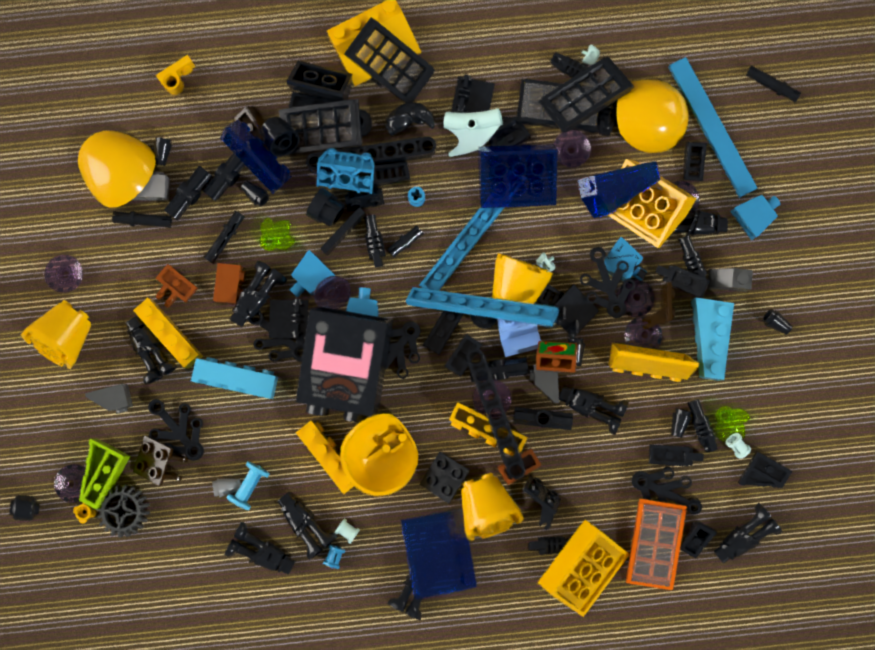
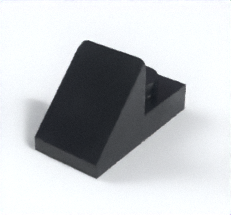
[680,521,717,559]

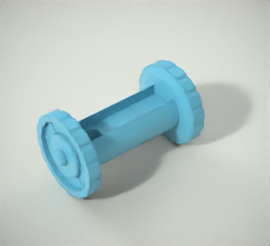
[227,461,270,510]

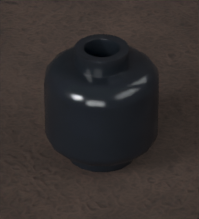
[9,495,40,521]

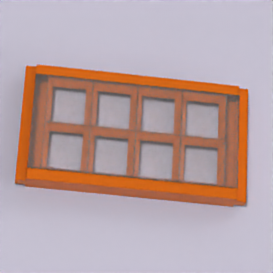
[626,498,687,590]

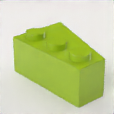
[79,438,130,510]

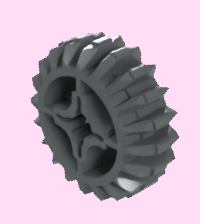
[96,484,150,538]

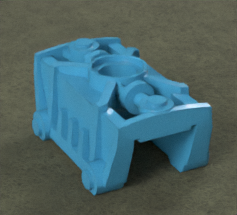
[317,148,375,194]

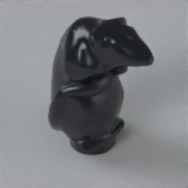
[384,103,435,137]

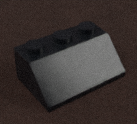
[287,60,353,102]

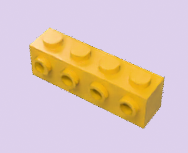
[449,402,527,456]
[296,420,354,494]

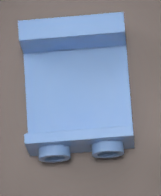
[497,318,541,357]

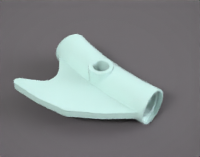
[444,108,503,157]

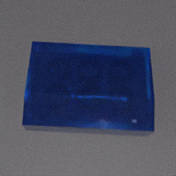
[220,120,292,194]
[478,144,558,208]
[401,508,477,599]

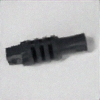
[550,52,601,86]
[598,84,620,137]
[364,215,386,268]
[678,235,707,278]
[687,399,718,453]
[528,536,571,555]

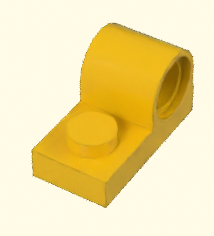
[156,55,195,95]

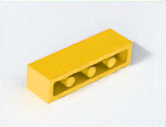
[133,298,203,369]

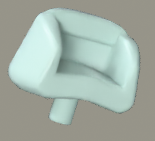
[582,45,600,65]
[536,253,555,272]

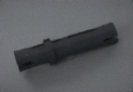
[745,65,802,103]
[203,210,245,264]
[112,211,172,228]

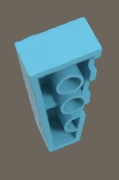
[691,298,734,381]
[191,357,278,399]

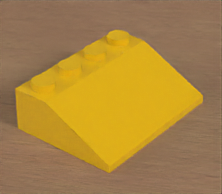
[327,0,421,86]
[599,159,697,248]
[608,342,699,382]
[538,520,630,617]

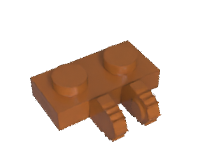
[155,264,198,308]

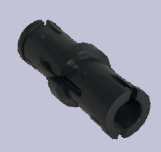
[387,225,424,258]

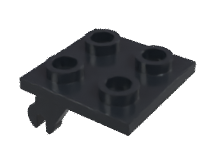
[552,284,599,339]
[523,475,561,530]

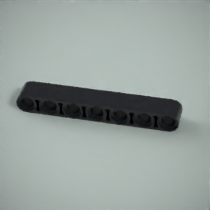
[306,137,436,174]
[466,349,526,480]

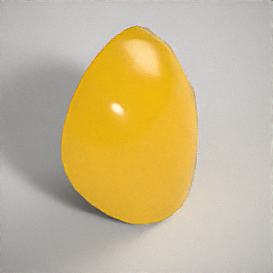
[617,80,689,153]
[78,131,155,207]
[340,414,418,496]

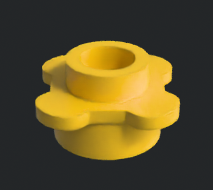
[73,503,97,523]

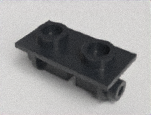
[344,186,385,211]

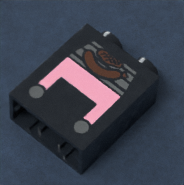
[296,306,393,423]

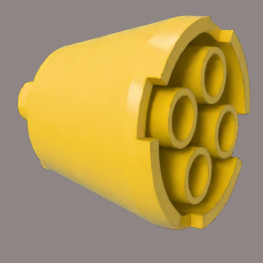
[492,253,553,304]
[21,300,91,369]
[461,473,523,540]

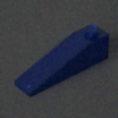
[578,161,660,218]

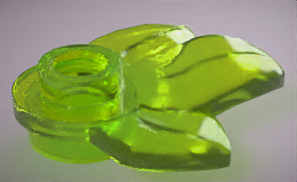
[259,217,295,251]
[715,406,750,442]

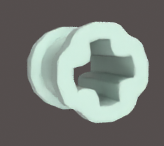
[725,433,751,459]
[334,518,360,544]

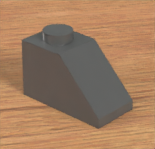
[707,268,753,292]
[529,365,559,403]
[85,384,133,414]

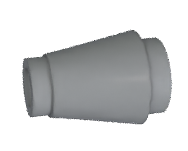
[212,478,241,497]

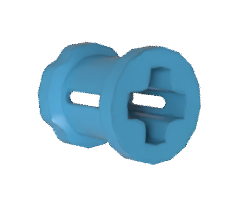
[408,187,425,207]
[323,544,346,569]

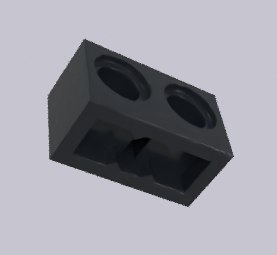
[445,334,482,378]

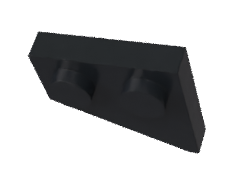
[738,451,792,488]

